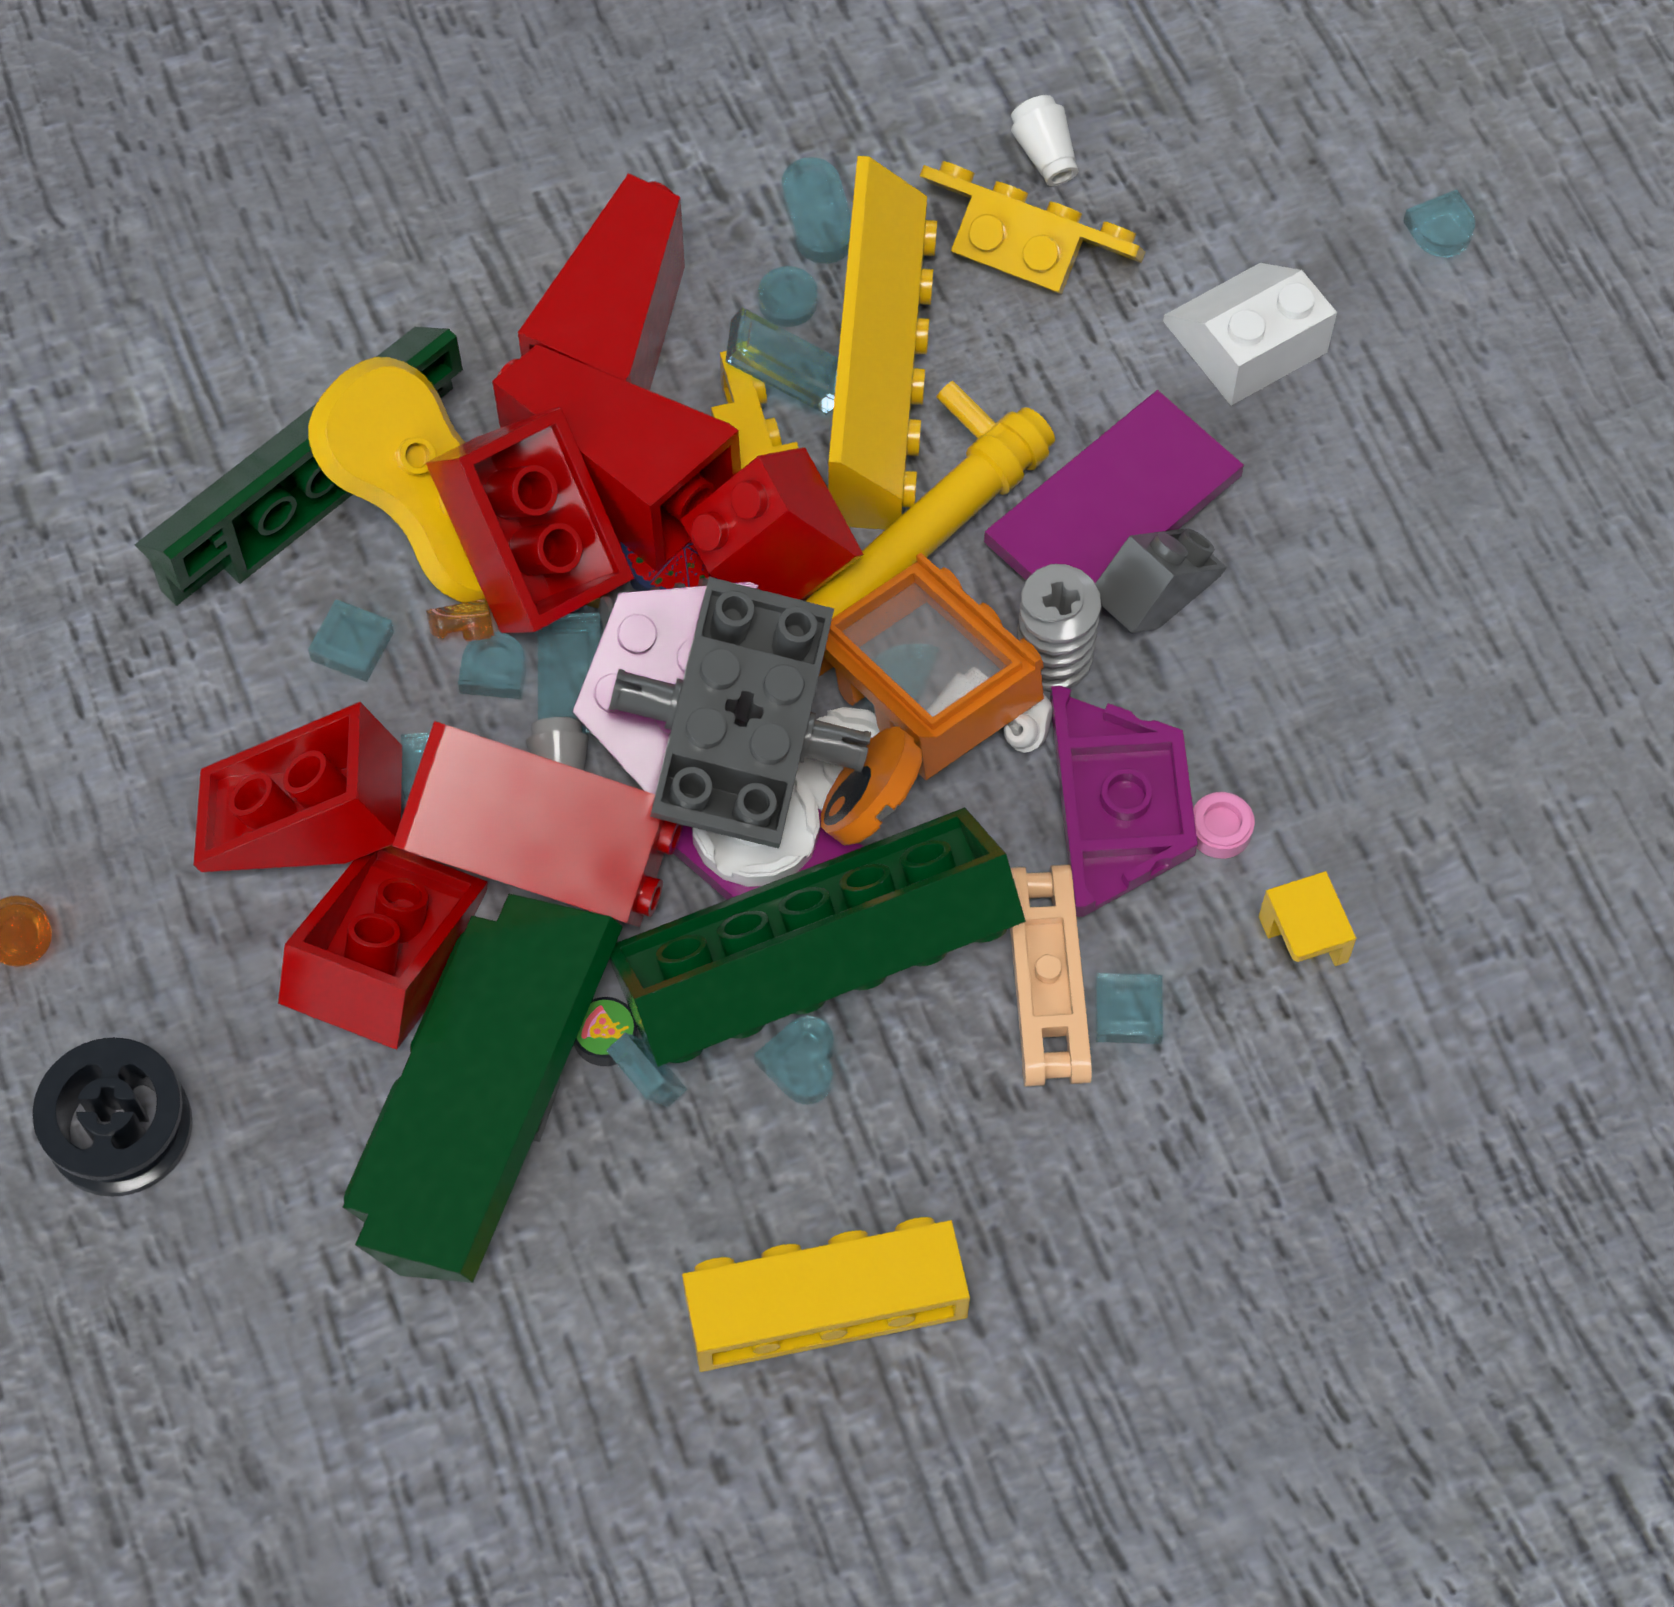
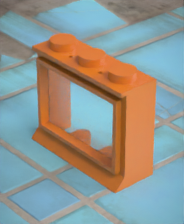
[819,552,1044,780]

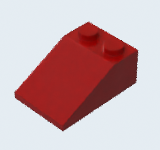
[193,701,403,872]
[278,845,488,1050]

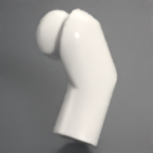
[1004,693,1053,753]

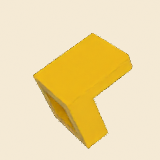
[1258,871,1357,966]

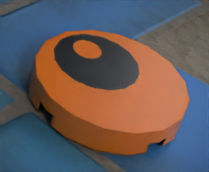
[821,726,922,845]

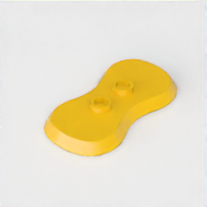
[308,357,488,605]

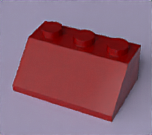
[426,407,634,633]

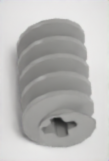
[1017,564,1101,691]

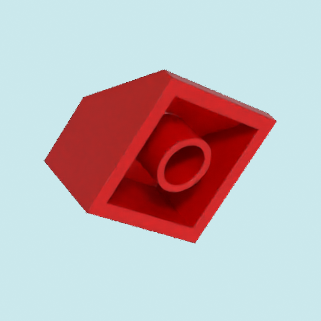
[680,447,864,601]

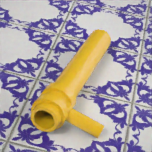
[806,381,1055,618]

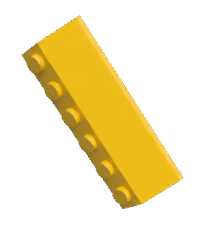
[828,156,937,530]

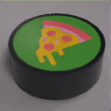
[574,997,638,1066]

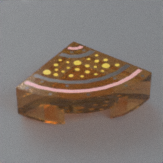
[426,599,494,641]

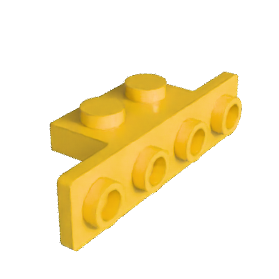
[919,161,1146,294]

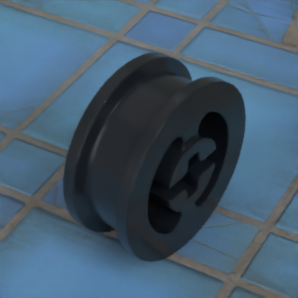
[32,1037,192,1197]

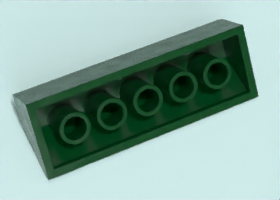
[609,807,1026,1067]

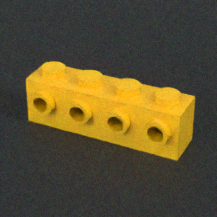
[682,1217,970,1372]

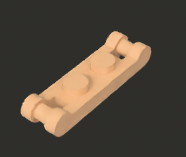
[1010,864,1092,1087]

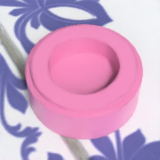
[1193,792,1255,859]

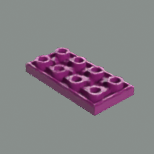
[984,390,1244,583]

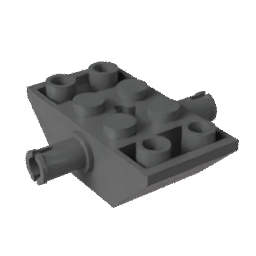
[609,577,871,849]

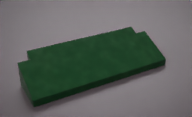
[343,893,623,1283]

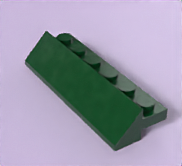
[134,327,463,606]

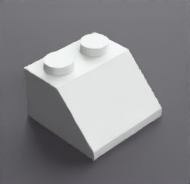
[1163,263,1337,406]

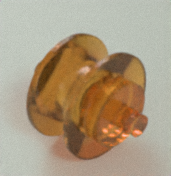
[0,895,52,967]

